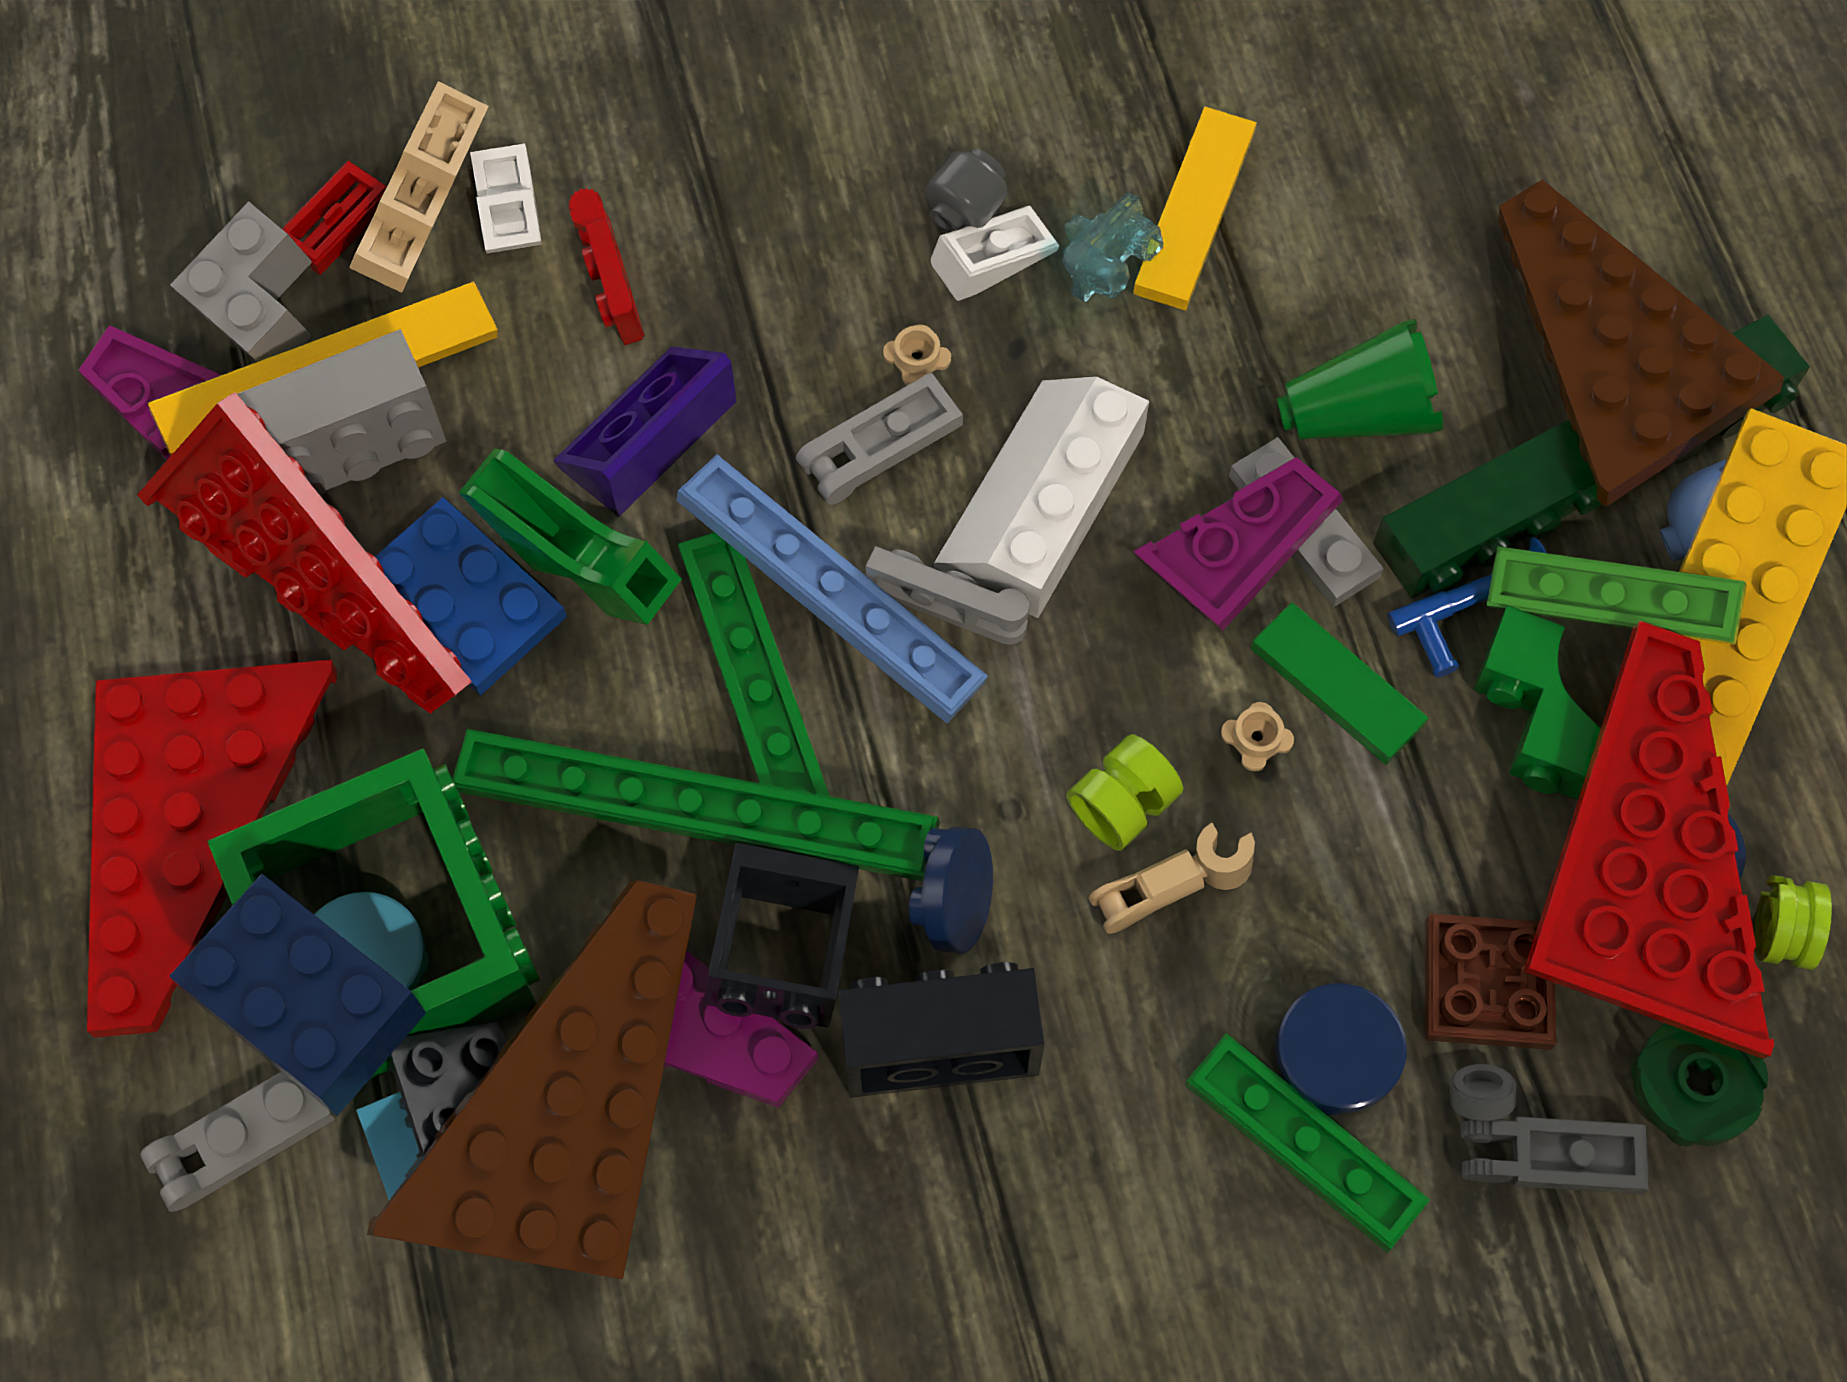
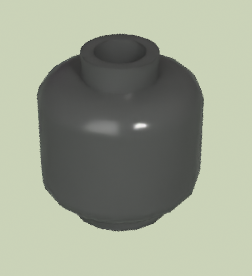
[924,149,1008,233]

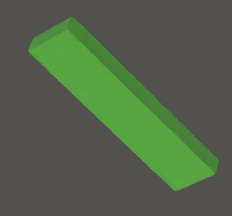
[1487,546,1747,645]

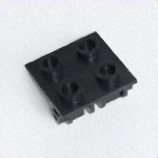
[387,1021,506,1159]

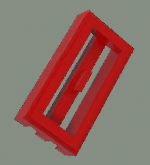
[282,161,387,275]

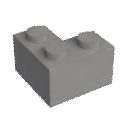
[170,201,312,362]

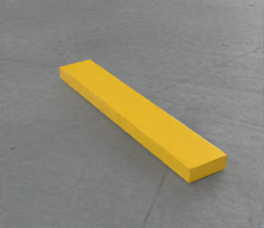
[148,281,498,456]

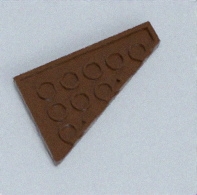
[1498,179,1784,507]
[367,880,697,1279]

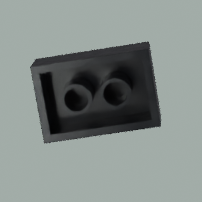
[838,962,1045,1098]

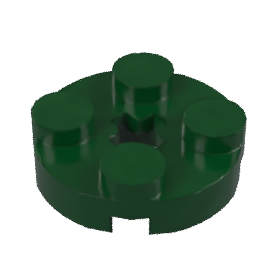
[1631,1023,1768,1147]

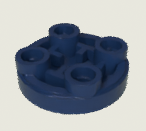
[909,826,993,954]
[1275,983,1407,1115]

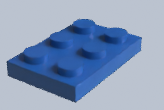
[375,497,567,696]

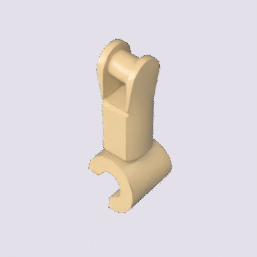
[1088,823,1255,934]

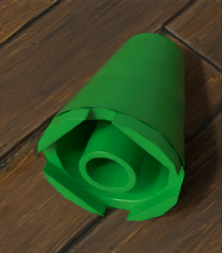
[1276,319,1444,439]

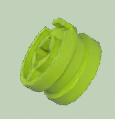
[1754,875,1832,970]

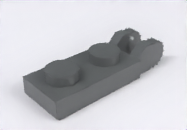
[1461,1117,1649,1194]

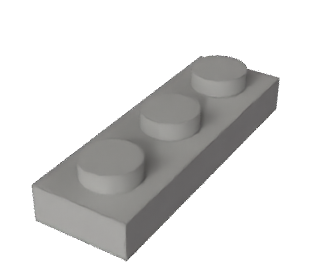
[1229,437,1384,608]

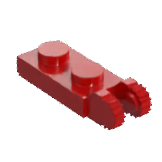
[568,187,645,346]

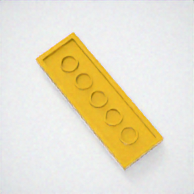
[1679,408,1847,785]

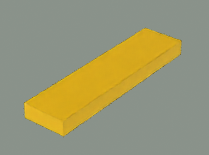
[1133,106,1257,311]

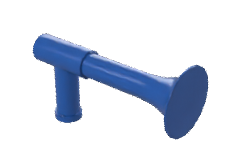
[1387,537,1547,678]

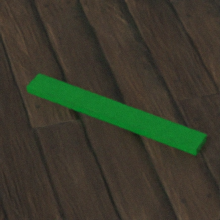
[452,729,940,881]

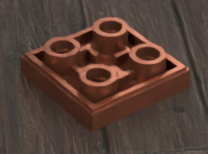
[1425,913,1556,1050]

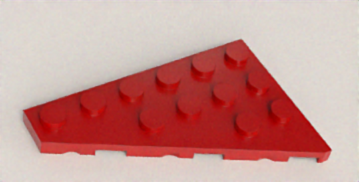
[137,392,472,714]
[1524,621,1774,1059]
[87,659,337,1038]

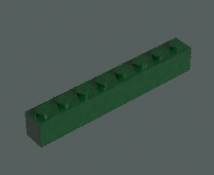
[1373,314,1810,599]

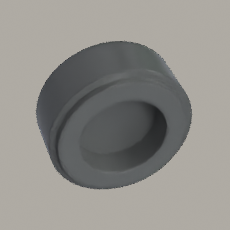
[1450,1064,1516,1121]

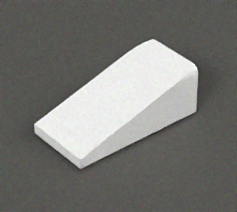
[931,205,1059,301]

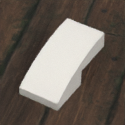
[470,143,542,254]

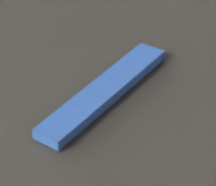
[676,454,988,724]

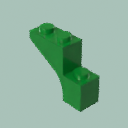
[459,448,682,625]
[1473,605,1601,800]

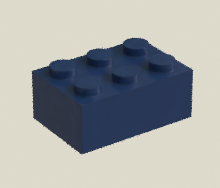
[169,874,426,1116]

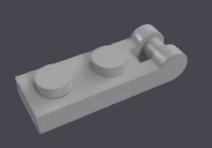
[796,372,963,505]
[866,546,1030,645]
[140,1072,335,1212]

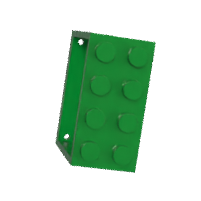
[207,748,540,1080]

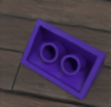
[553,346,737,517]

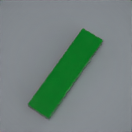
[1184,1033,1430,1253]

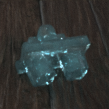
[1062,192,1164,302]

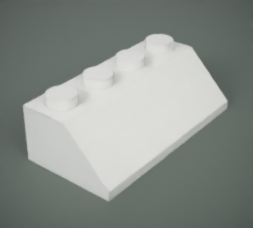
[934,377,1149,618]

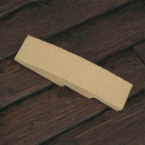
[349,81,489,293]

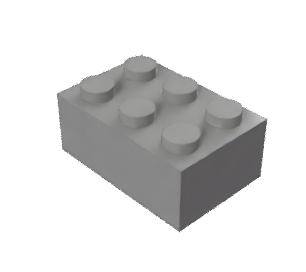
[237,329,447,496]

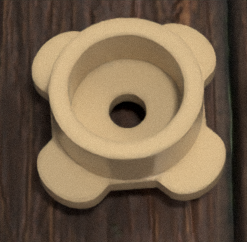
[883,324,951,385]
[1221,702,1294,771]

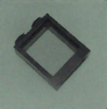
[704,843,859,1029]

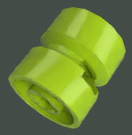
[1066,734,1184,851]

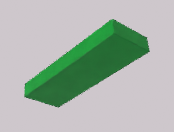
[1250,602,1429,765]

